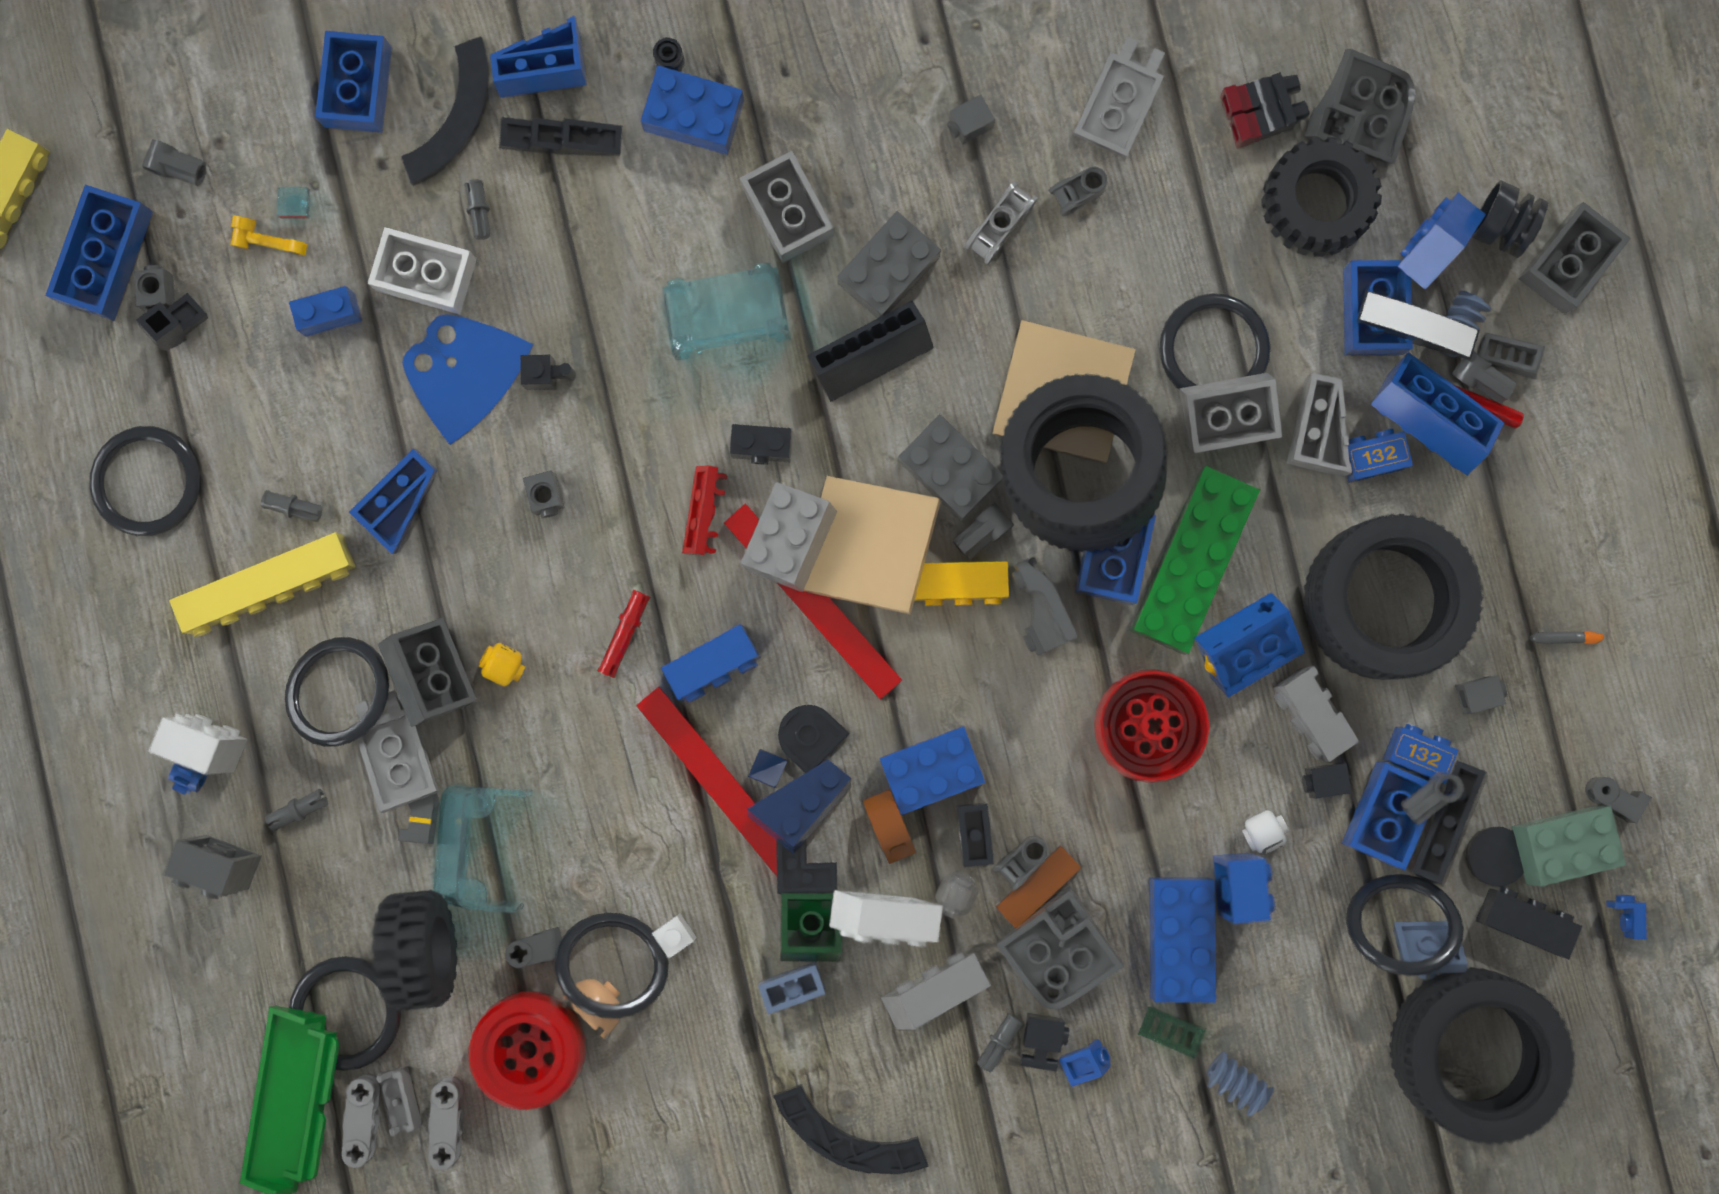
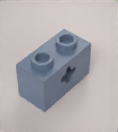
[758,962,826,1015]

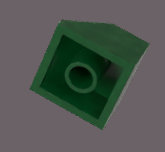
[780,893,842,962]

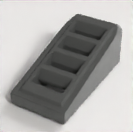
[1479,332,1545,379]

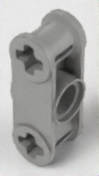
[964,181,1038,265]
[342,1074,381,1168]
[428,1076,464,1171]

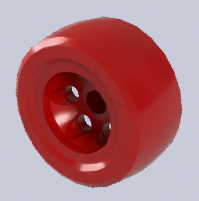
[1094,669,1210,783]
[469,991,586,1110]

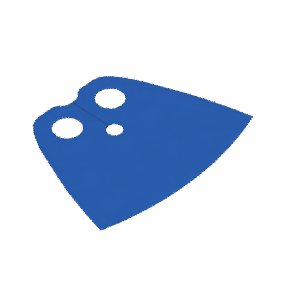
[403,314,533,445]

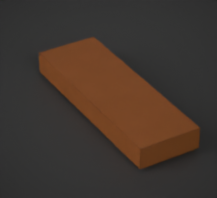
[995,845,1082,928]

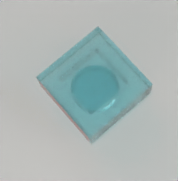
[277,187,310,219]

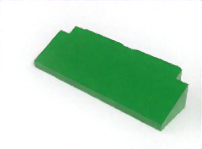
[240,1006,339,1194]

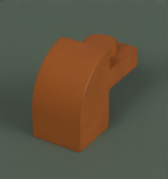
[863,789,916,864]

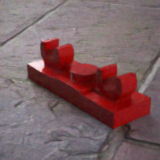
[682,465,728,555]

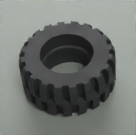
[1261,137,1382,257]
[372,890,458,1011]

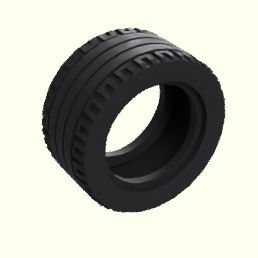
[1000,374,1167,552]
[1303,514,1483,680]
[1389,967,1575,1145]

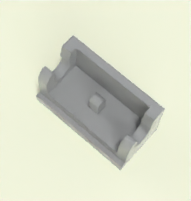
[376,1066,422,1136]

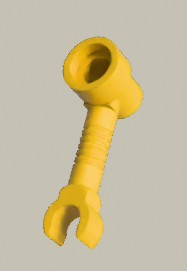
[230,215,308,256]

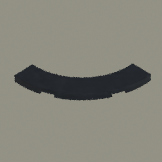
[401,36,490,186]
[773,1084,929,1174]

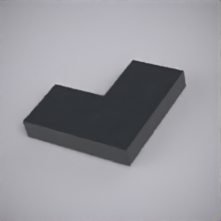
[776,840,837,894]

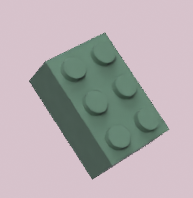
[1512,806,1626,887]

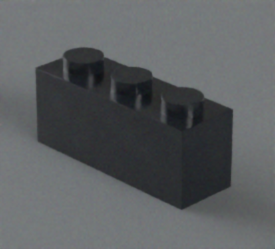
[1476,886,1583,960]

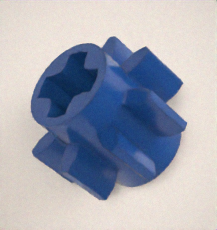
[169,763,208,795]

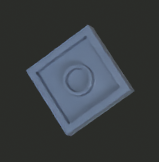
[1393,921,1468,979]

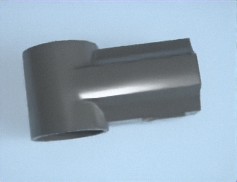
[142,139,207,186]
[1452,351,1517,404]
[952,503,1014,560]
[1400,772,1463,825]

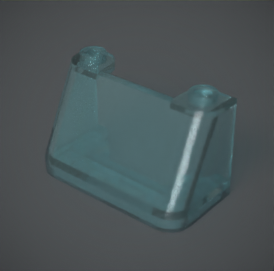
[662,263,791,361]

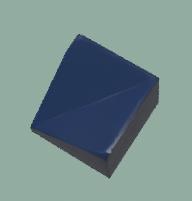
[748,749,788,788]

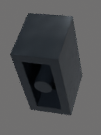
[956,802,994,867]

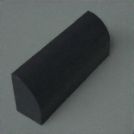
[807,301,934,402]

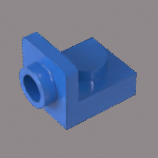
[1606,895,1647,939]
[1059,1039,1111,1087]

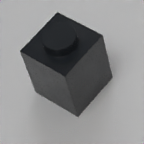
[1302,763,1352,799]

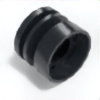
[1472,180,1548,258]

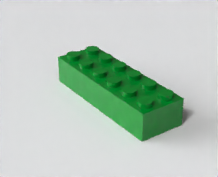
[1130,466,1260,655]

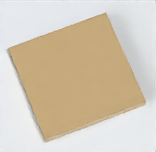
[992,320,1136,464]
[803,476,941,615]

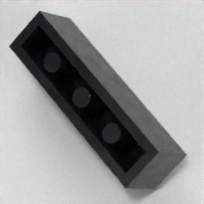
[1412,760,1488,887]

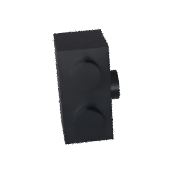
[730,424,793,465]

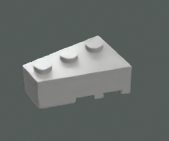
[1286,373,1352,477]
[1272,666,1359,762]
[881,951,991,1030]

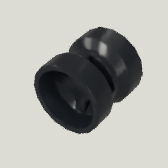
[653,38,684,72]

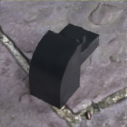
[136,293,208,350]

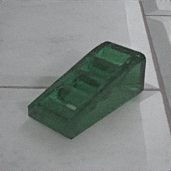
[1138,1006,1207,1059]

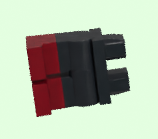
[1220,72,1310,149]

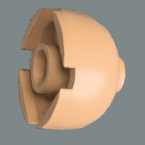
[562,979,620,1039]

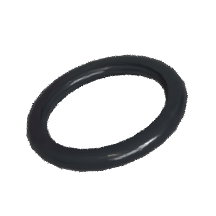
[1159,293,1271,389]
[89,426,200,536]
[285,637,390,747]
[1346,874,1464,976]
[554,913,669,1019]
[289,956,401,1071]

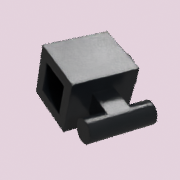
[520,354,576,390]
[1020,1013,1069,1072]

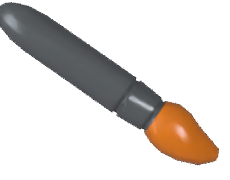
[1530,631,1604,644]

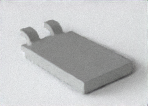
[1073,36,1165,159]
[355,691,439,813]

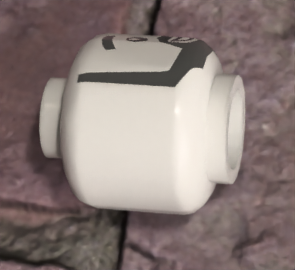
[1242,810,1289,855]

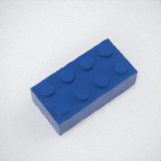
[45,184,153,321]
[1371,352,1504,476]
[1149,877,1216,1002]

